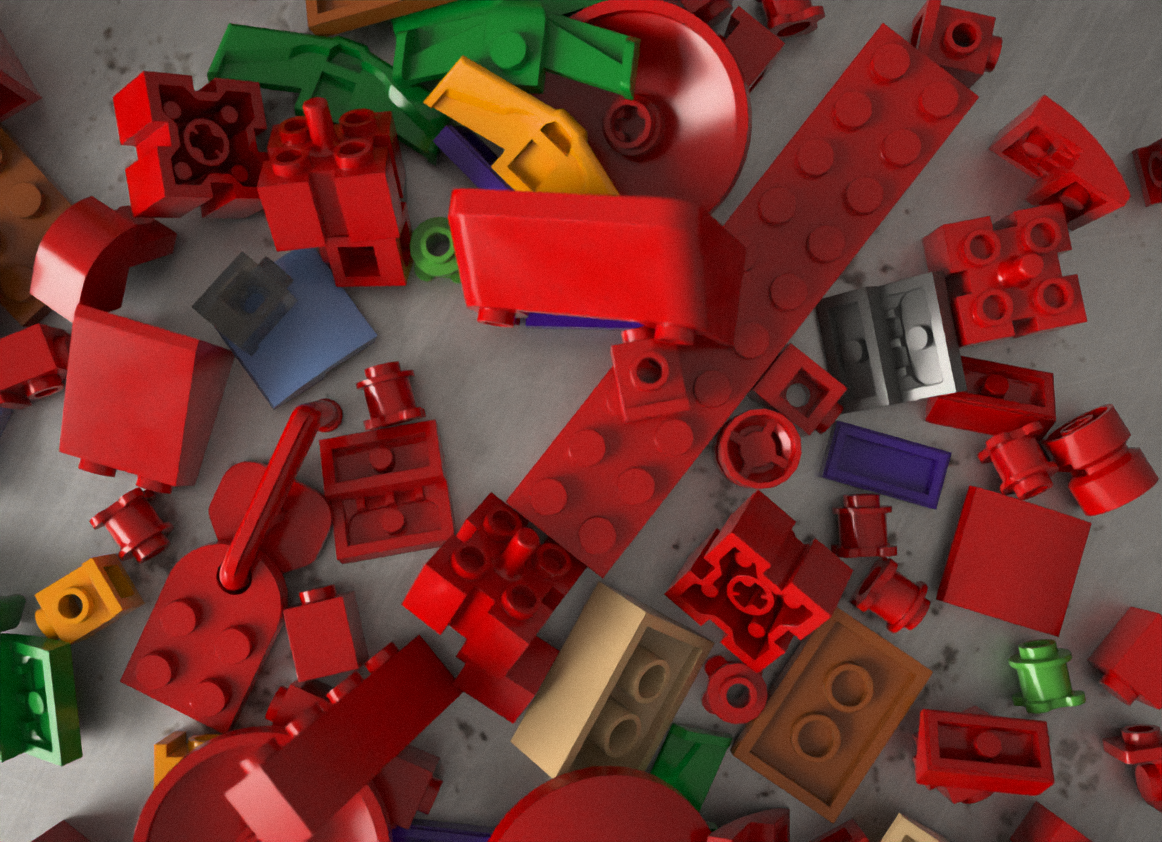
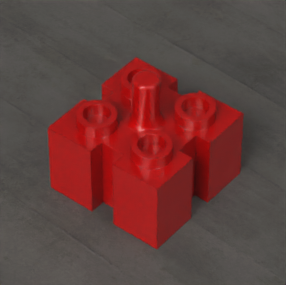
[113,71,270,219]
[257,97,406,252]
[922,202,1087,349]
[664,489,854,674]
[401,492,587,682]

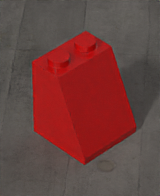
[59,303,235,494]

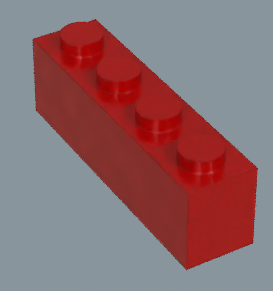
[225,634,463,842]

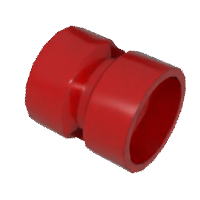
[1041,404,1159,516]
[712,409,802,489]

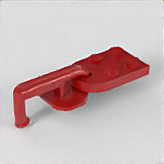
[120,398,343,734]

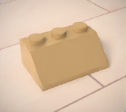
[510,581,715,778]

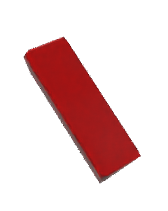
[926,355,1056,442]
[915,709,1055,796]

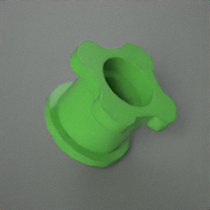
[409,217,461,284]
[1008,639,1086,714]

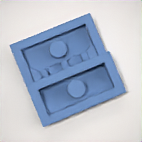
[206,248,377,410]

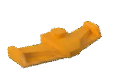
[423,55,620,196]

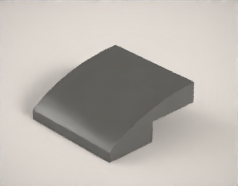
[816,271,967,414]

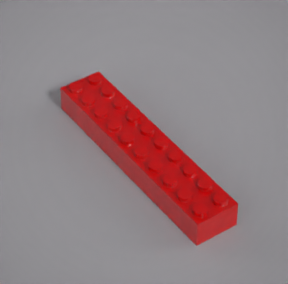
[506,23,979,579]

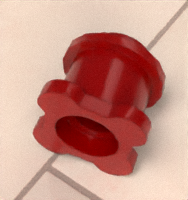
[755,0,825,40]
[356,361,426,431]
[977,421,1059,500]
[89,487,174,564]
[831,494,897,558]
[849,557,931,633]
[701,654,768,724]

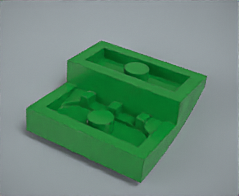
[0,633,83,767]

